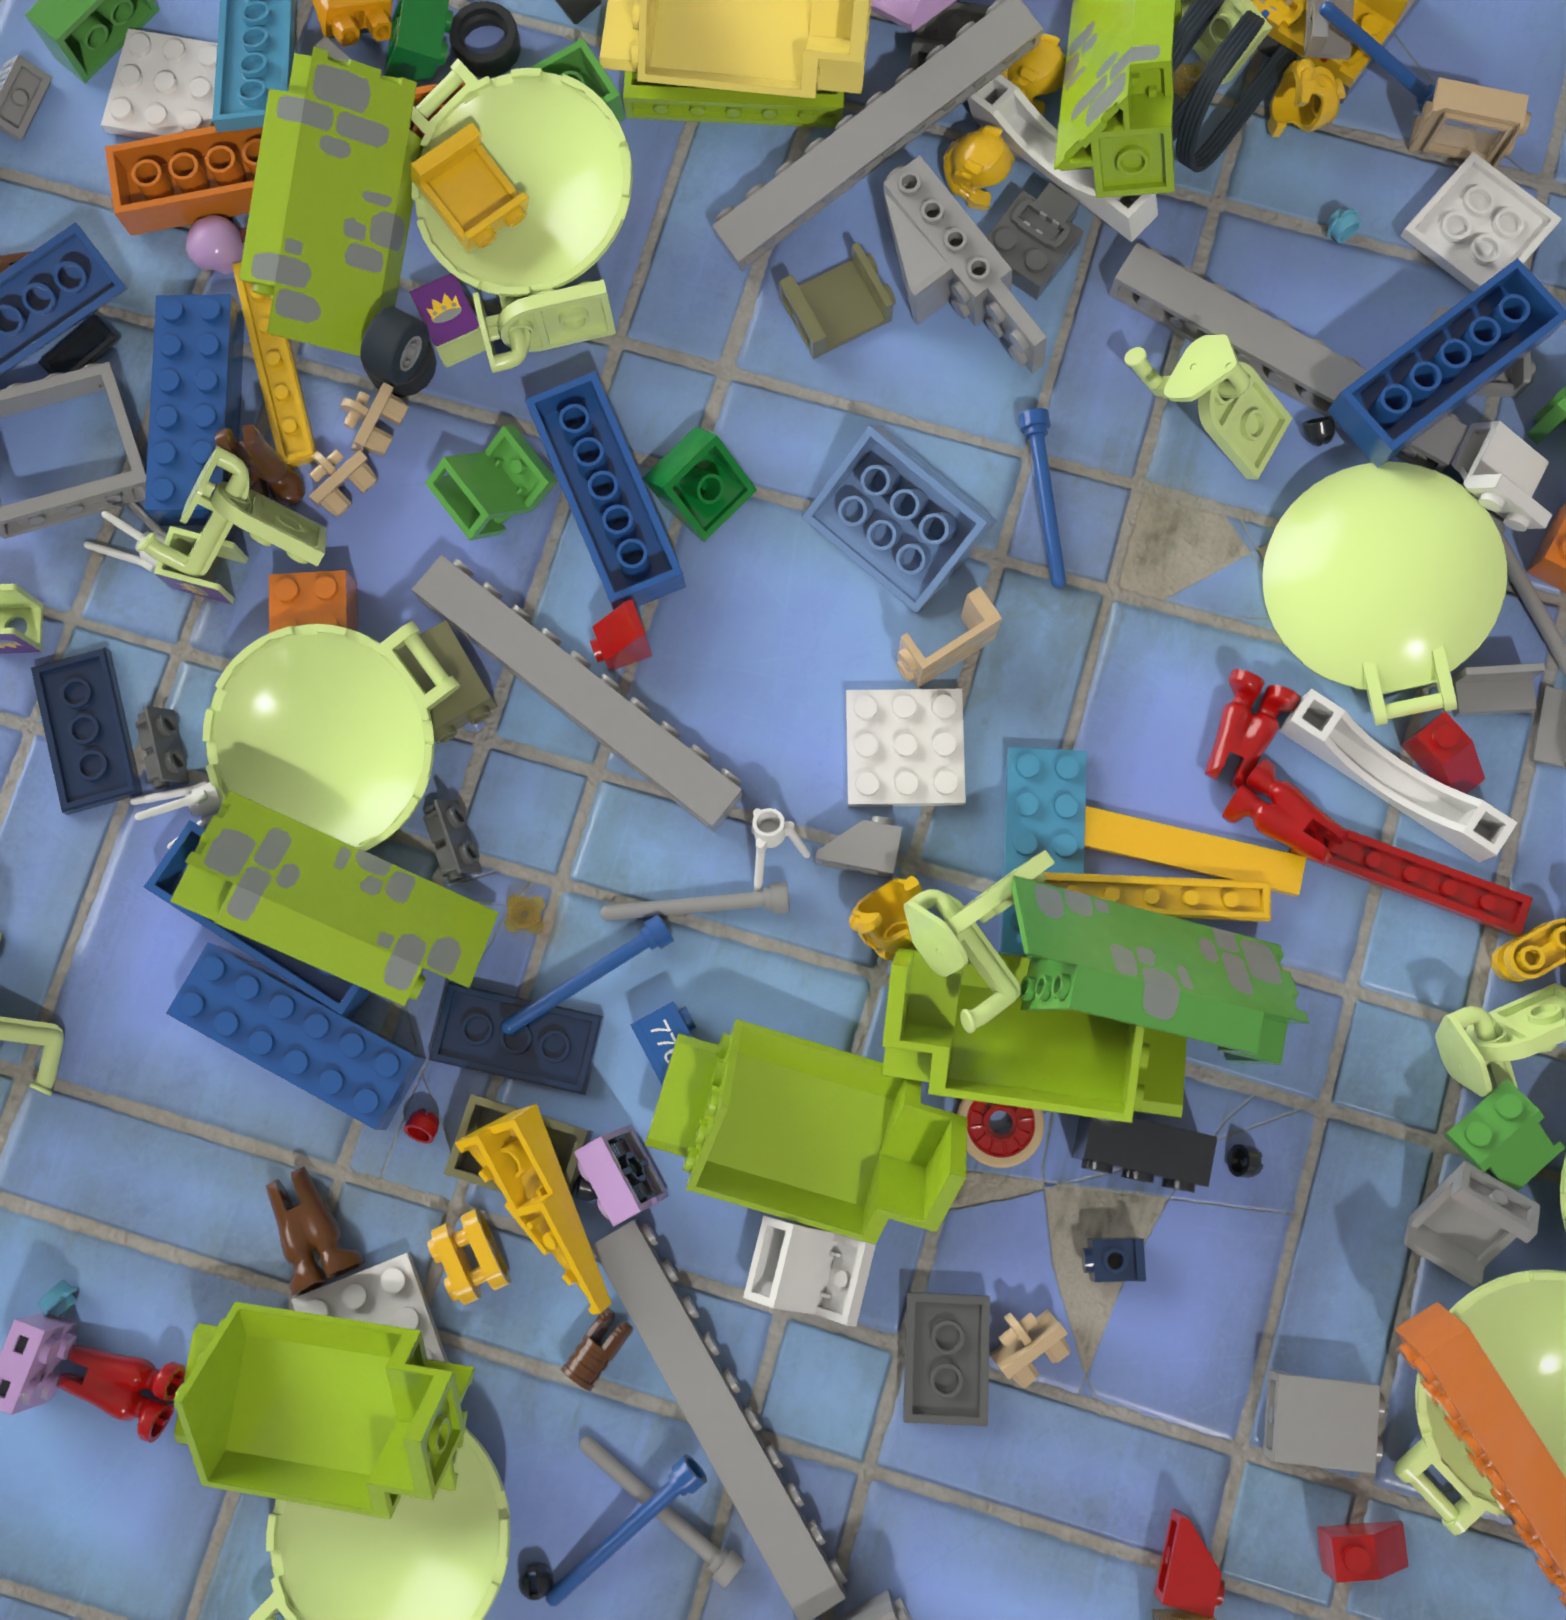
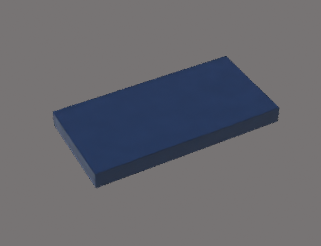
[31,647,143,815]
[428,982,604,1095]

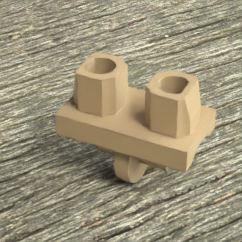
[340,382,409,457]
[308,449,378,518]
[989,1309,1070,1388]

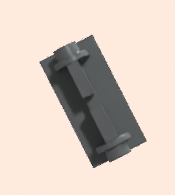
[135,706,190,790]
[423,799,482,883]

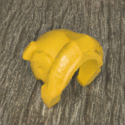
[1001,34,1066,116]
[1267,59,1346,137]
[943,125,1015,210]
[849,875,923,960]

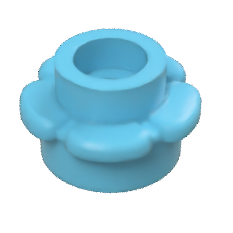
[1326,208,1362,243]
[37,1280,78,1318]

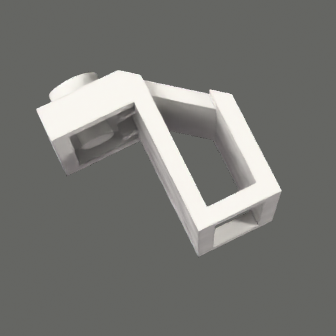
[1451,421,1552,532]
[743,1215,876,1327]

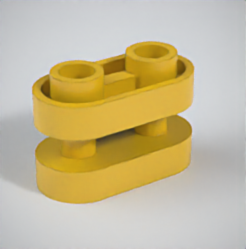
[1491,918,1566,983]
[427,1208,511,1306]

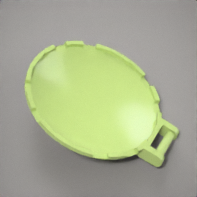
[411,59,633,297]
[1263,462,1507,726]
[202,621,461,851]
[1393,1270,1566,1535]
[249,1427,511,1620]

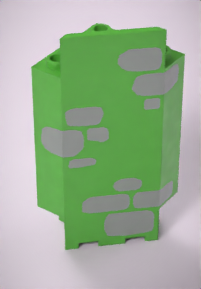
[1011,875,1310,1065]

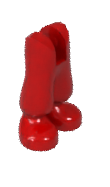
[1204,669,1301,789]
[1222,758,1349,866]
[56,1344,185,1443]

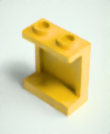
[410,122,529,253]

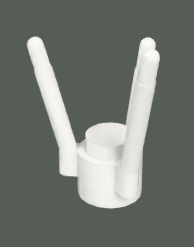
[84,503,176,572]
[130,781,222,849]
[751,808,810,892]

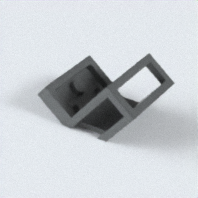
[909,1,990,70]

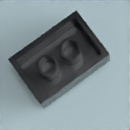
[1072,1116,1218,1193]

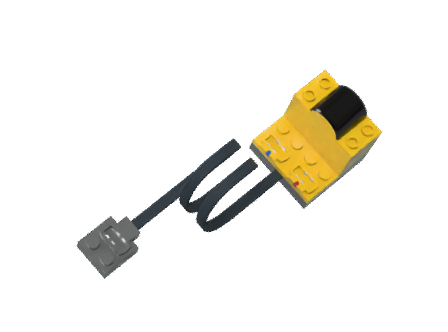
[987,0,1420,300]

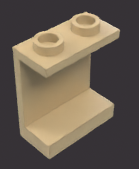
[896,587,1002,689]

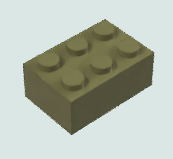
[444,1094,593,1196]

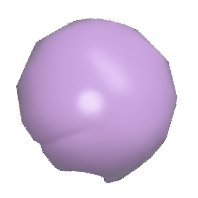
[186,215,245,275]

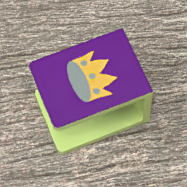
[409,273,486,367]
[154,526,248,604]
[0,584,44,654]

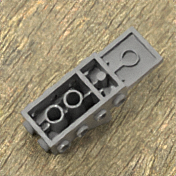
[883,155,1047,373]

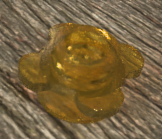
[1173,60,1207,98]
[504,894,546,935]

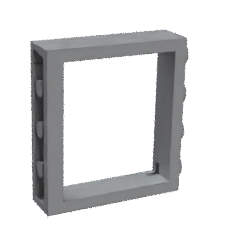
[0,362,147,539]

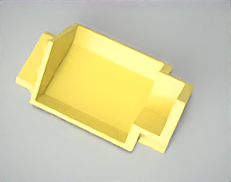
[599,0,873,99]

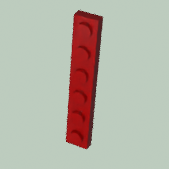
[1288,828,1533,936]

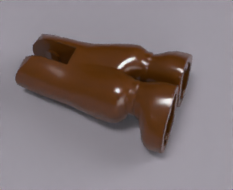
[215,424,305,507]
[266,1167,366,1297]

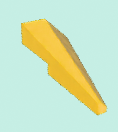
[455,1103,612,1315]

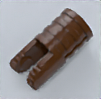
[561,1307,634,1391]

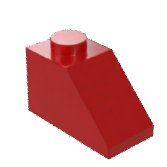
[590,599,652,672]
[1401,711,1485,794]
[1154,1508,1225,1618]
[1317,1521,1409,1583]

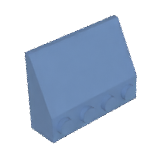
[802,425,997,614]

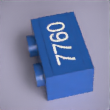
[630,1002,697,1085]

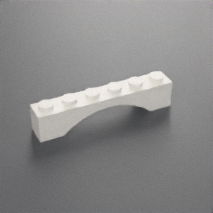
[967,74,1158,242]
[1278,689,1517,863]

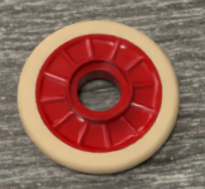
[957,1099,1045,1168]

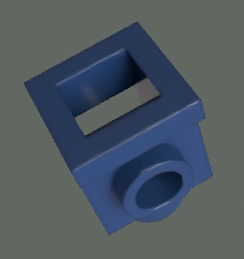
[1082,1237,1146,1282]

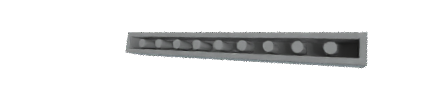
[712,0,1043,272]
[1109,242,1469,473]
[411,555,743,833]
[591,1218,848,1620]

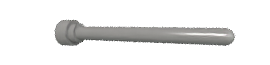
[1489,511,1566,677]
[600,881,790,921]
[579,1436,745,1589]

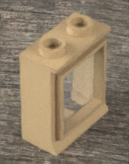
[1408,77,1531,168]

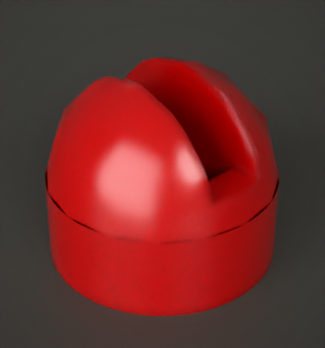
[403,1108,439,1144]

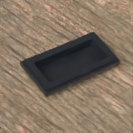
[38,314,120,374]

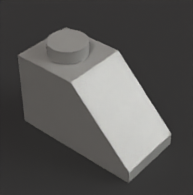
[815,816,902,879]

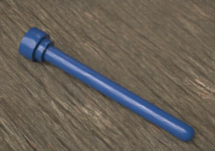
[1319,1,1436,112]
[1018,408,1066,588]
[501,914,674,1034]
[545,1455,707,1606]

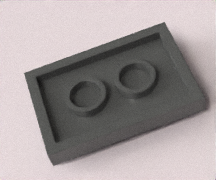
[903,1292,990,1426]

